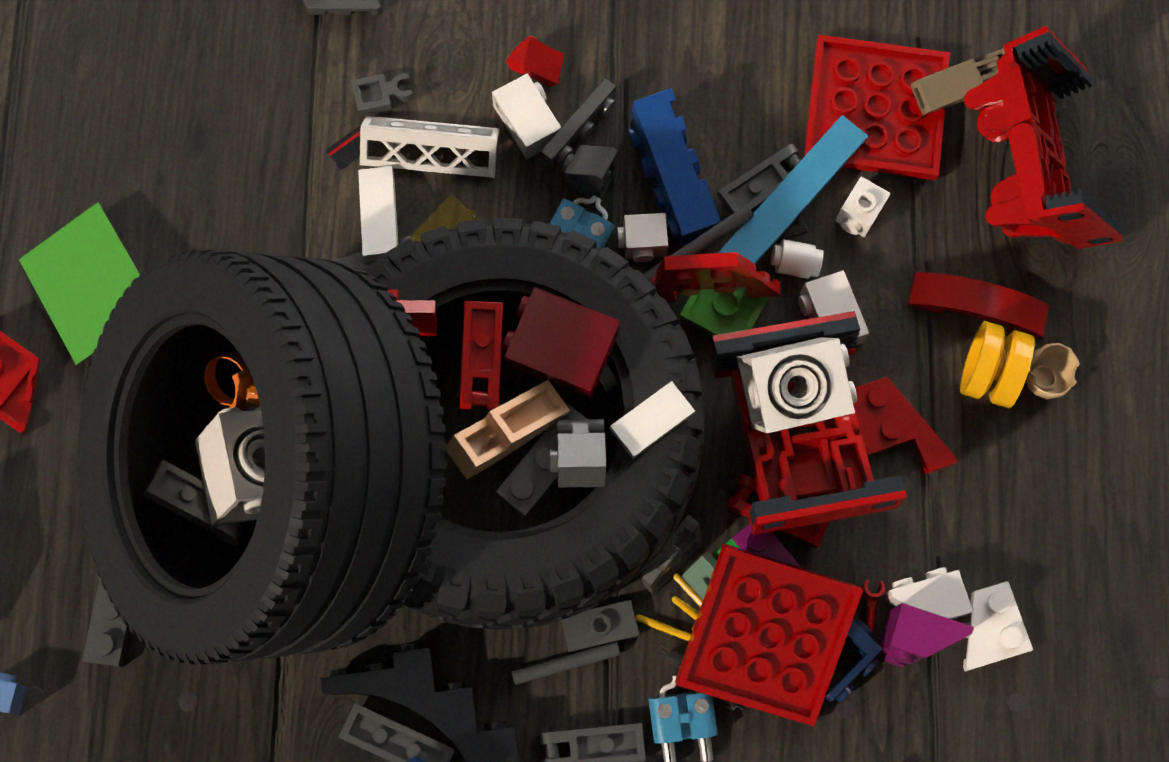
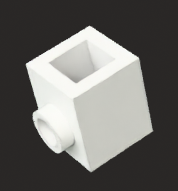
[835,176,891,238]
[617,213,668,262]

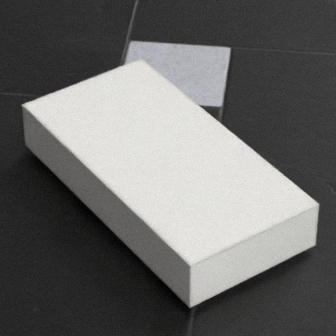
[610,381,695,459]

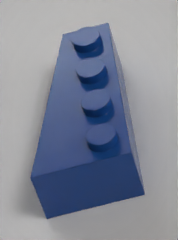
[627,88,721,247]

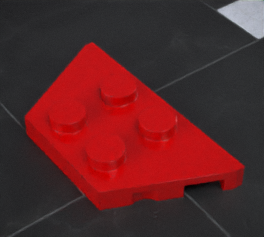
[0,331,41,436]

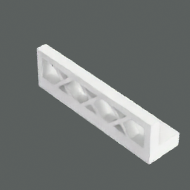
[360,116,500,178]

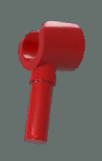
[861,579,885,631]

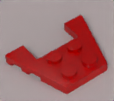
[650,252,781,303]
[827,376,958,495]

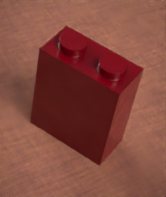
[501,287,620,398]

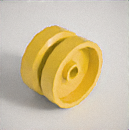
[960,321,1035,409]

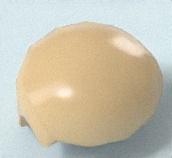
[1025,343,1080,399]

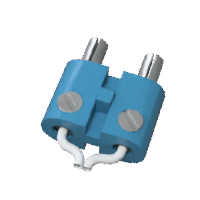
[550,195,615,249]
[648,676,718,762]

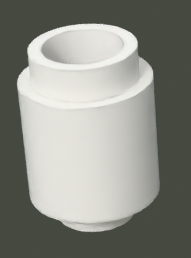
[770,239,823,279]

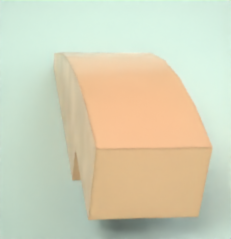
[447,380,570,479]

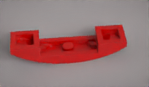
[907,272,1049,339]

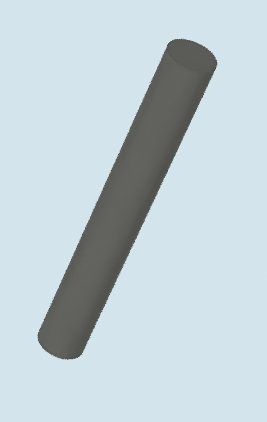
[511,641,620,685]

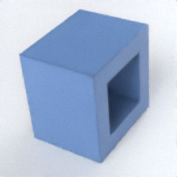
[0,673,28,715]

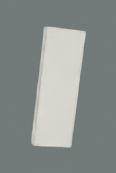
[358,166,398,262]

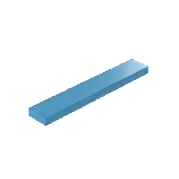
[718,115,868,265]

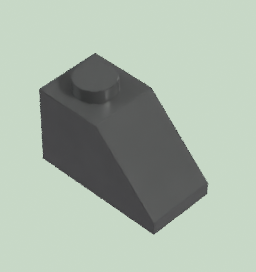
[561,145,618,201]

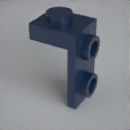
[824,620,882,703]

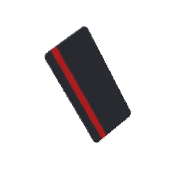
[326,124,381,169]

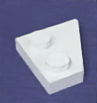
[963,581,1033,672]

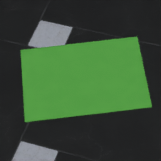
[19,202,140,365]

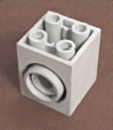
[737,337,857,433]
[195,407,265,525]

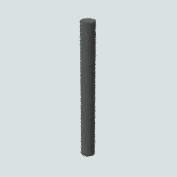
[643,205,755,281]

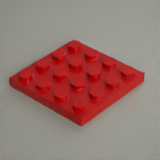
[803,34,950,181]
[675,543,863,726]

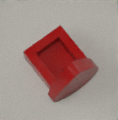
[506,35,564,87]
[387,290,437,336]

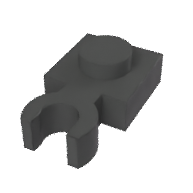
[351,73,414,116]

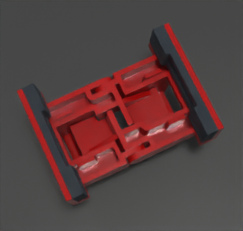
[964,25,1123,249]
[711,311,907,535]

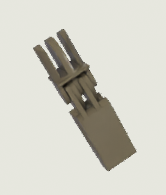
[910,48,1005,116]

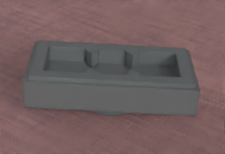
[561,600,639,653]

